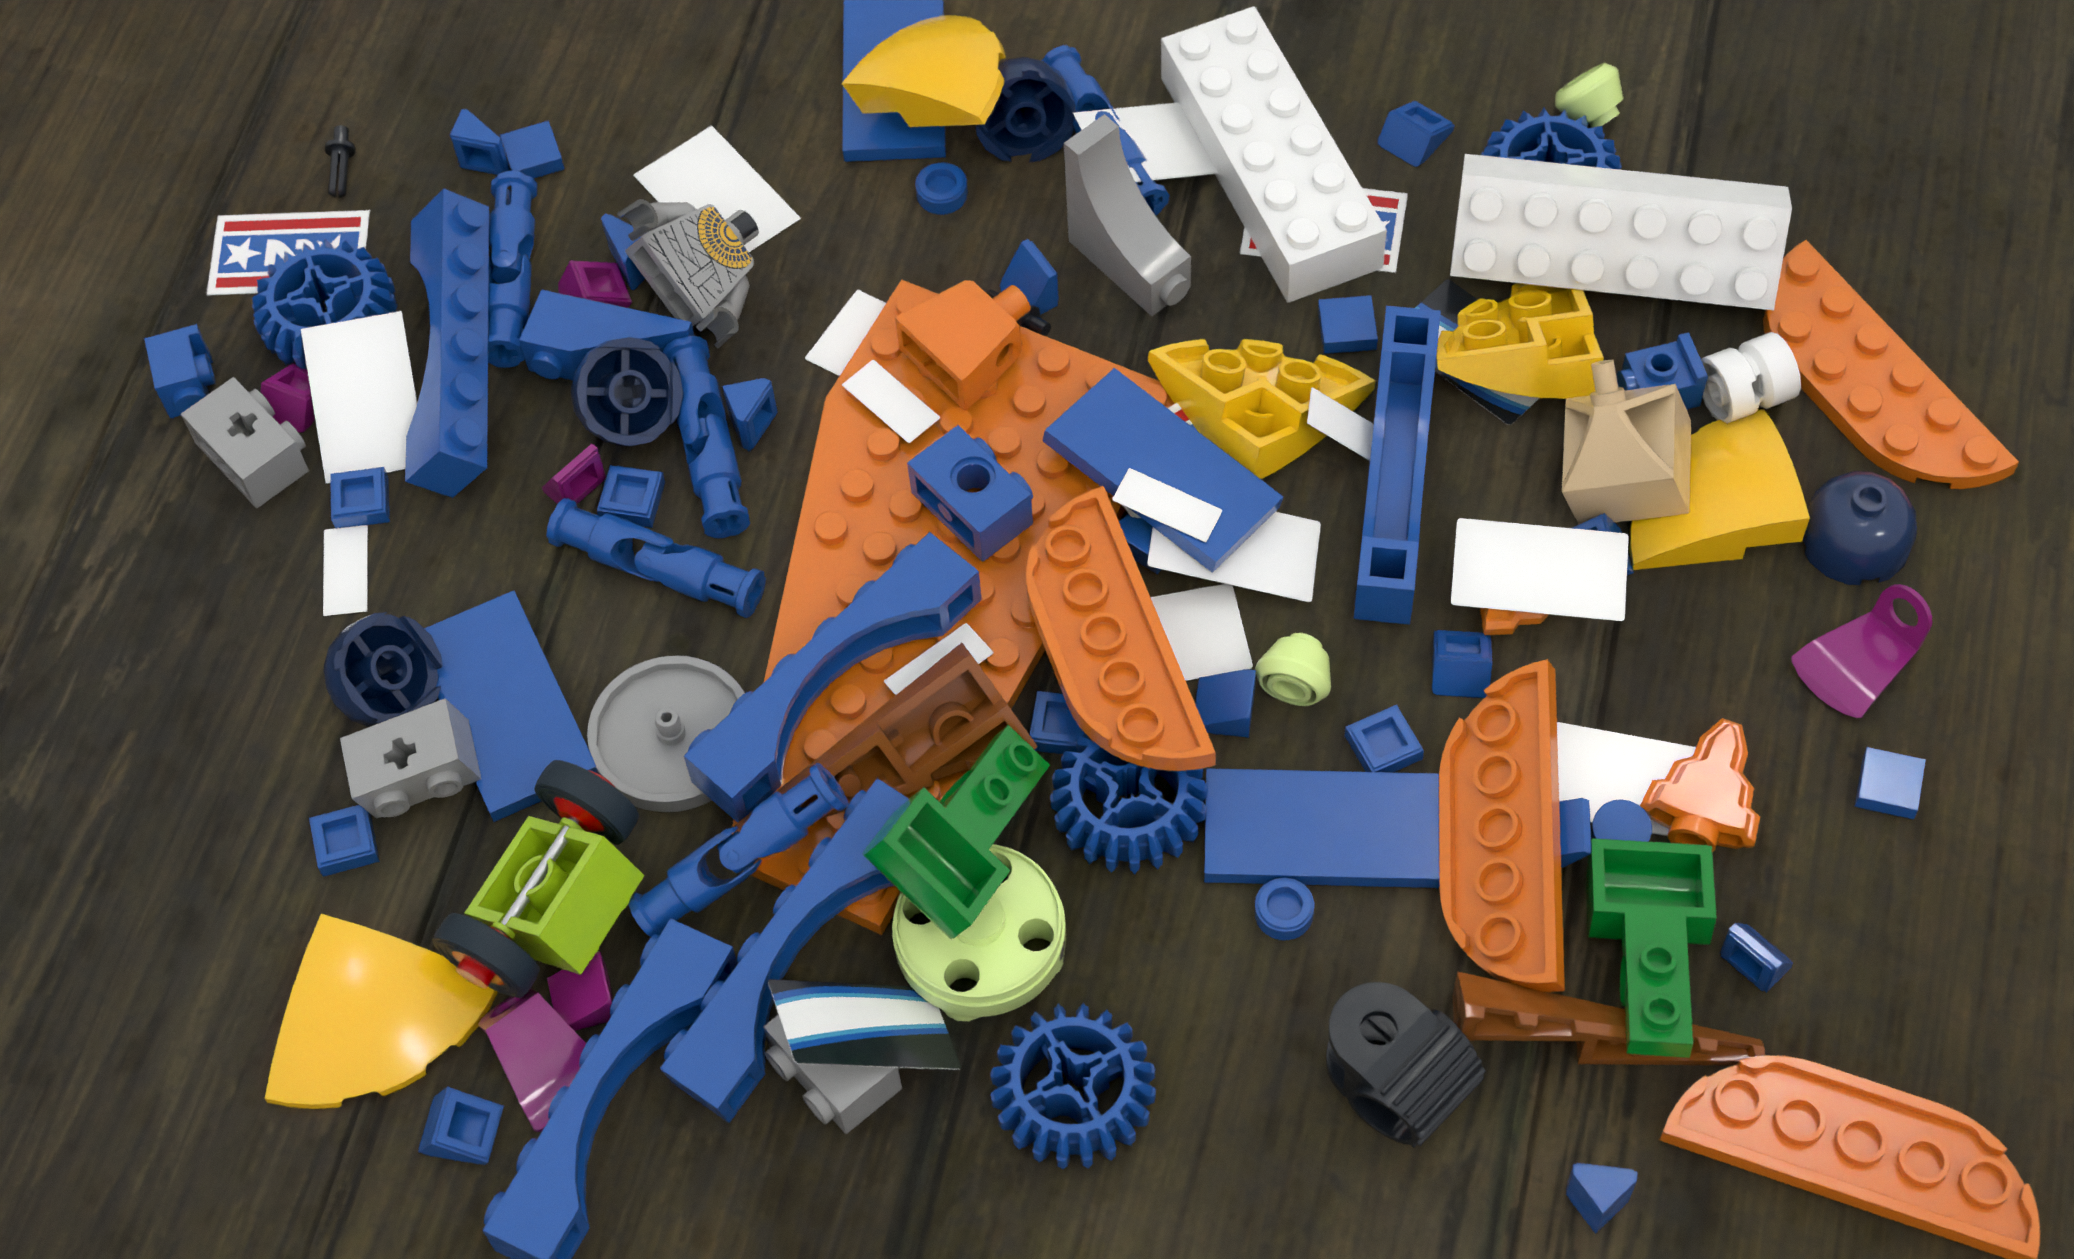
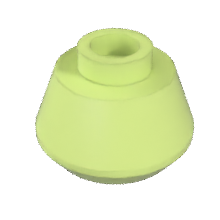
[1555,63,1623,128]
[1255,633,1331,706]

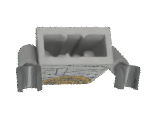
[617,199,759,348]

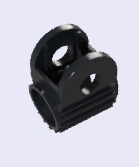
[1326,982,1486,1148]

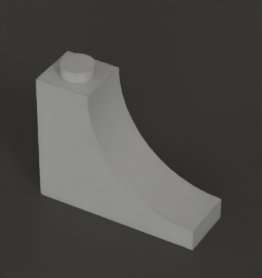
[1064,114,1191,316]

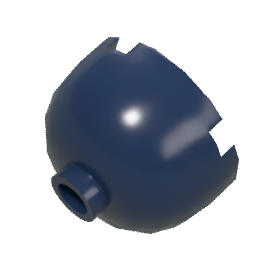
[975,57,1076,162]
[570,337,683,447]
[1803,471,1917,585]
[324,612,442,727]

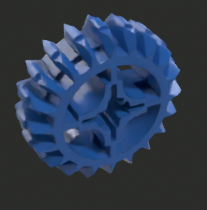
[1481,108,1621,170]
[252,239,397,369]
[1050,735,1208,874]
[991,1003,1156,1169]

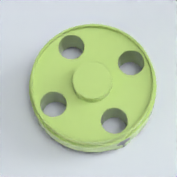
[892,844,1066,1021]

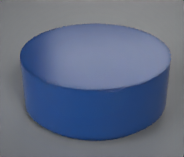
[915,162,968,215]
[1591,799,1652,842]
[1255,878,1314,940]

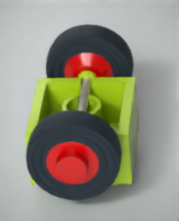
[433,760,645,998]

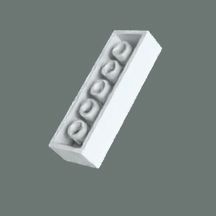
[1161,6,1387,303]
[1450,154,1792,310]

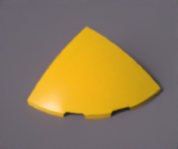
[841,15,1006,127]
[1436,283,1604,399]
[1148,339,1376,479]
[1629,409,1810,570]
[265,914,498,1109]

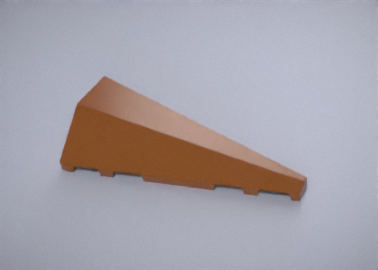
[734,642,1038,832]
[1452,971,1765,1065]

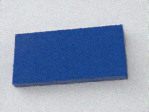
[843,0,946,162]
[1042,368,1283,573]
[424,591,599,822]
[1204,768,1440,888]

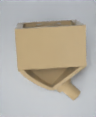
[1562,360,1691,524]

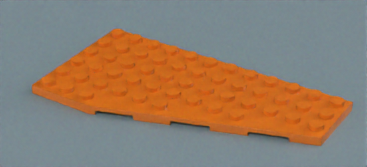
[732,279,1174,935]

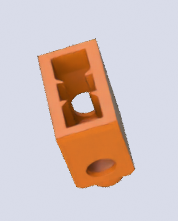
[895,280,1031,411]

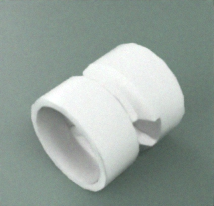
[1701,332,1801,424]

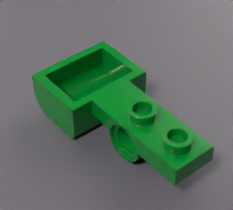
[862,725,1050,939]
[1586,838,1717,1058]

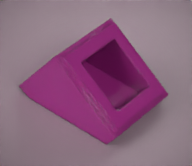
[558,261,632,308]
[261,364,315,433]
[542,444,606,504]
[547,951,614,1031]

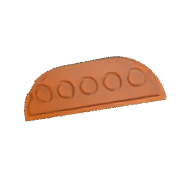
[1763,240,2019,489]
[1026,486,1216,771]
[1439,659,1565,992]
[1659,1056,2040,1259]

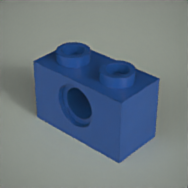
[907,425,1033,562]

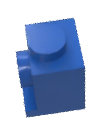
[144,324,216,418]
[1616,333,1708,409]

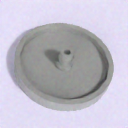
[587,656,745,812]

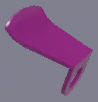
[1791,584,1932,718]
[479,988,586,1132]

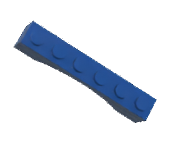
[405,189,489,498]
[1354,306,1441,625]
[684,532,982,823]
[660,778,909,1123]
[483,918,738,1259]

